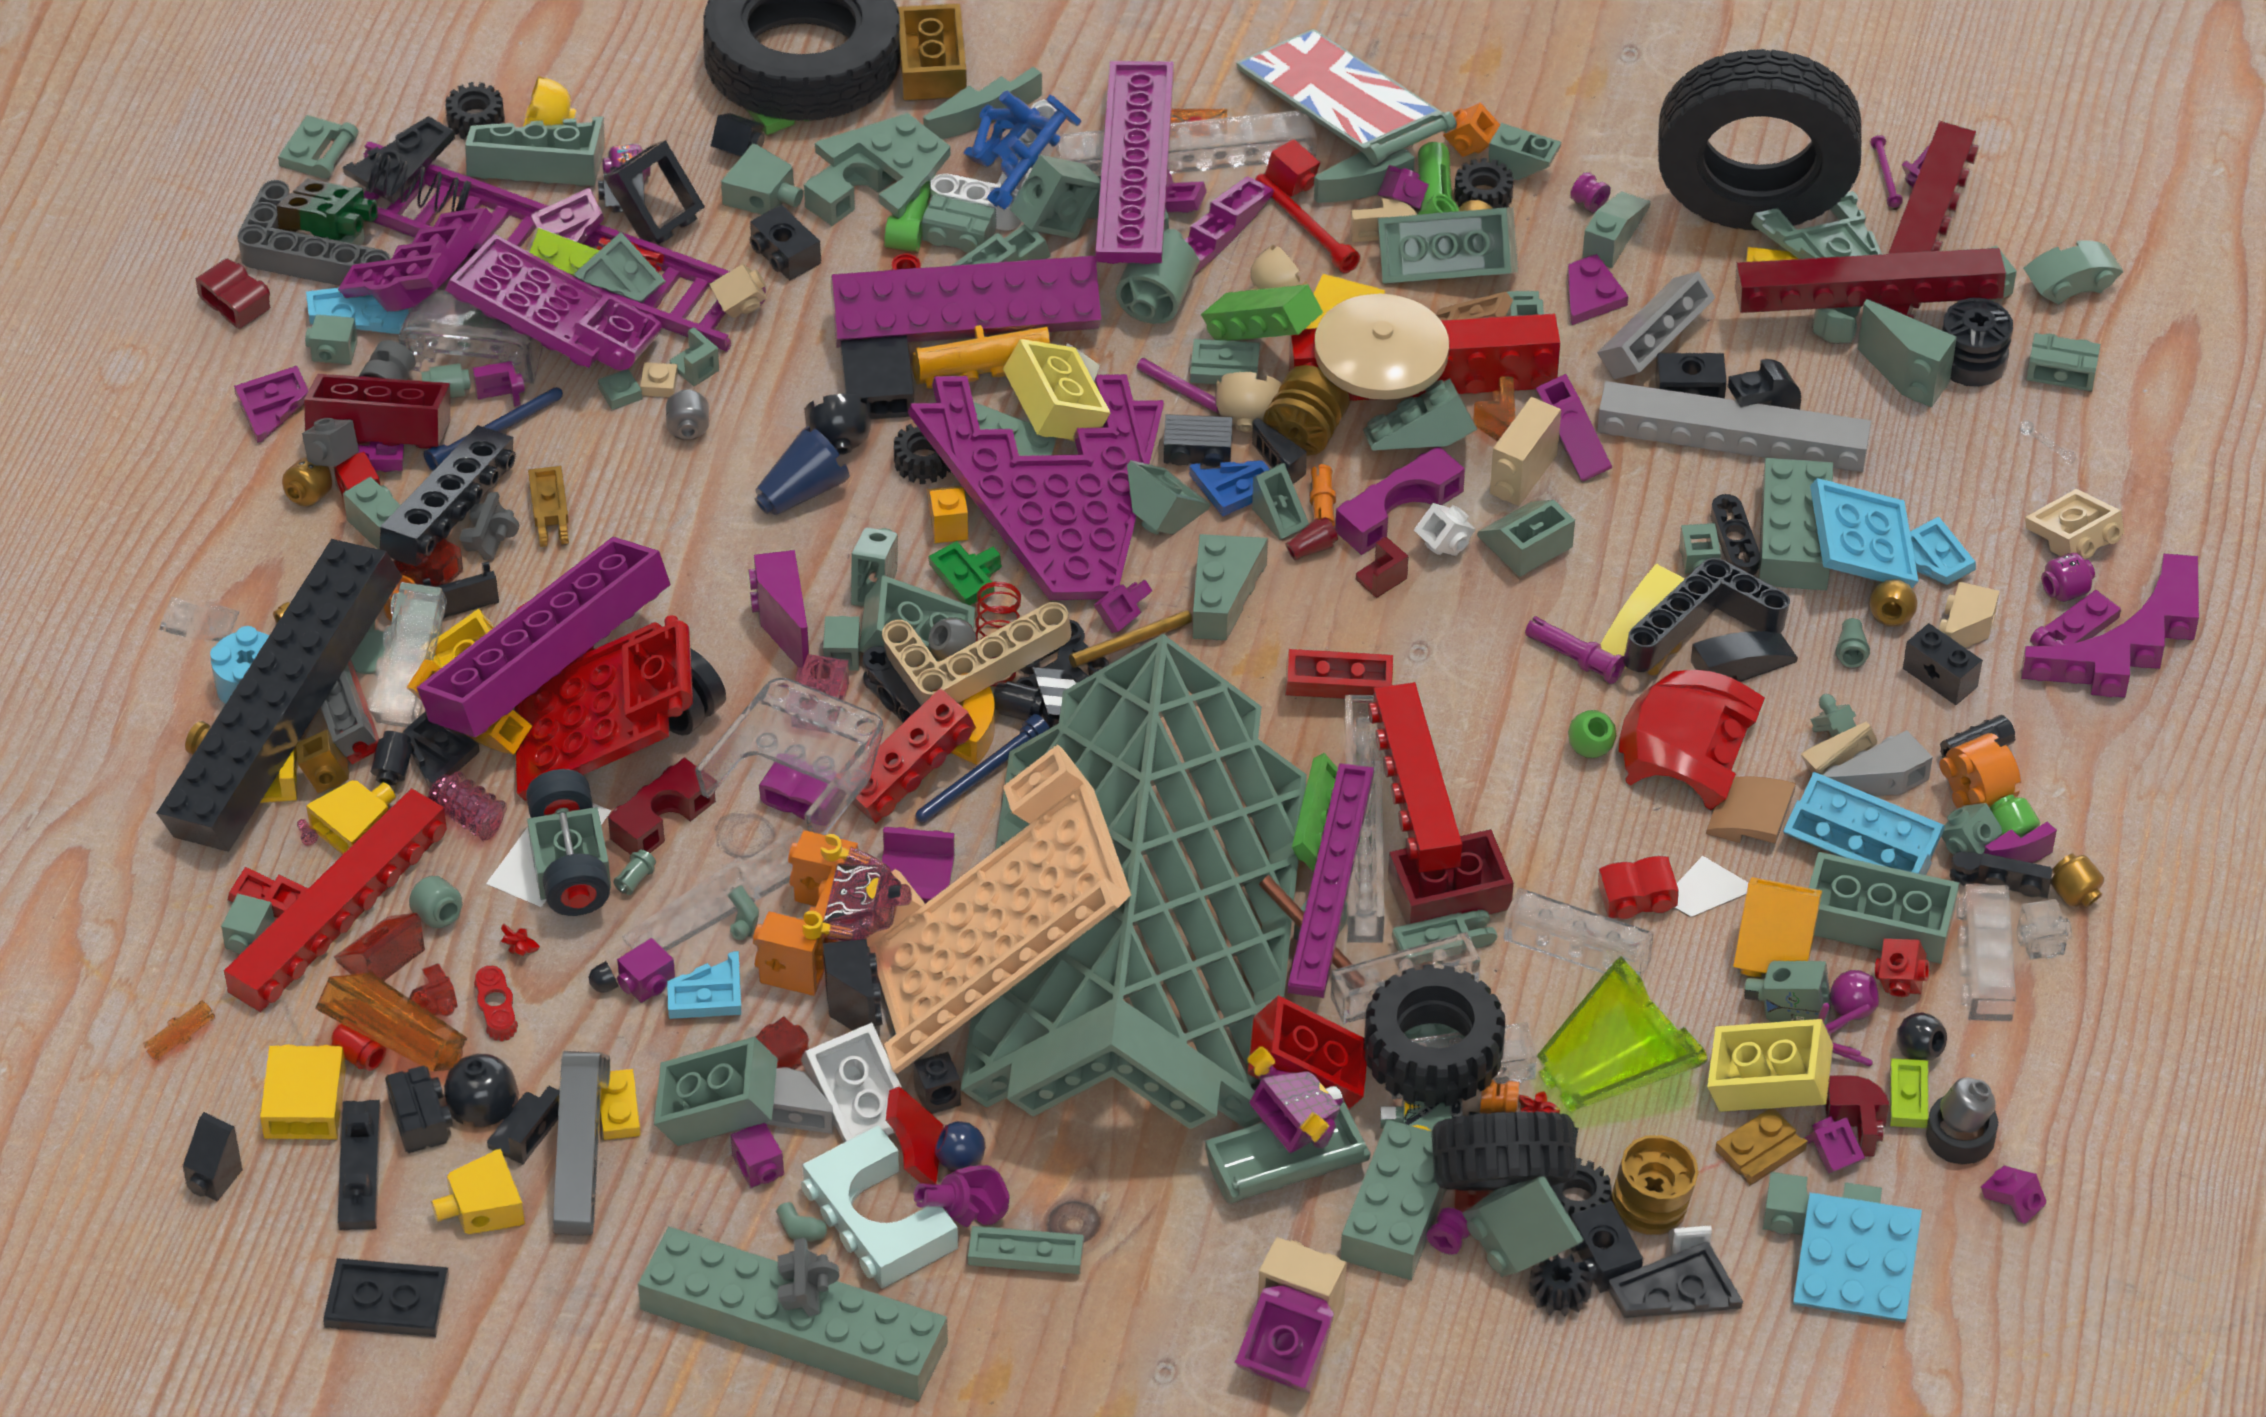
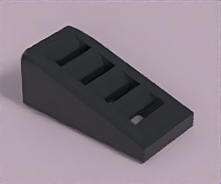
[1252,418,1306,484]

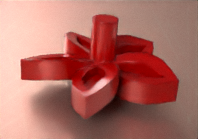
[501,923,540,956]
[1518,1091,1560,1114]

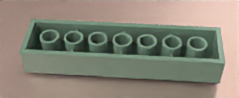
[638,1226,948,1402]

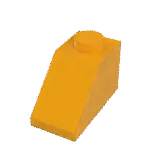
[927,486,969,543]

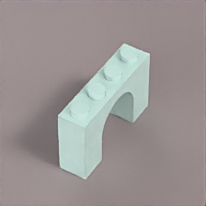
[801,1125,958,1289]

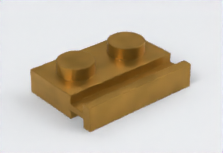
[1715,1108,1807,1186]

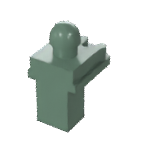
[1810,694,1856,737]

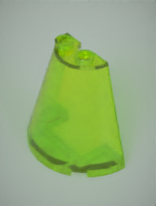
[1536,956,1708,1113]

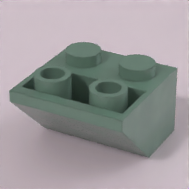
[1477,500,1575,577]

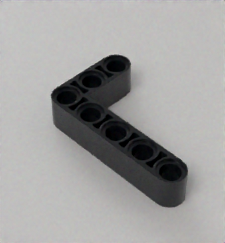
[1623,558,1790,673]

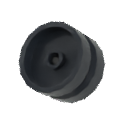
[669,648,726,736]

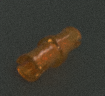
[143,1000,215,1062]

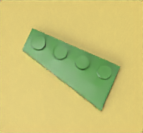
[1292,753,1338,873]

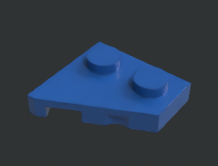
[1189,460,1270,516]

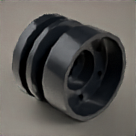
[1942,298,2013,387]

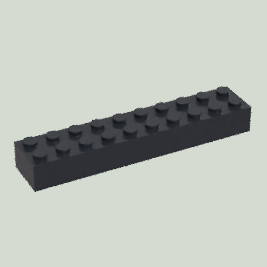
[156,539,402,852]

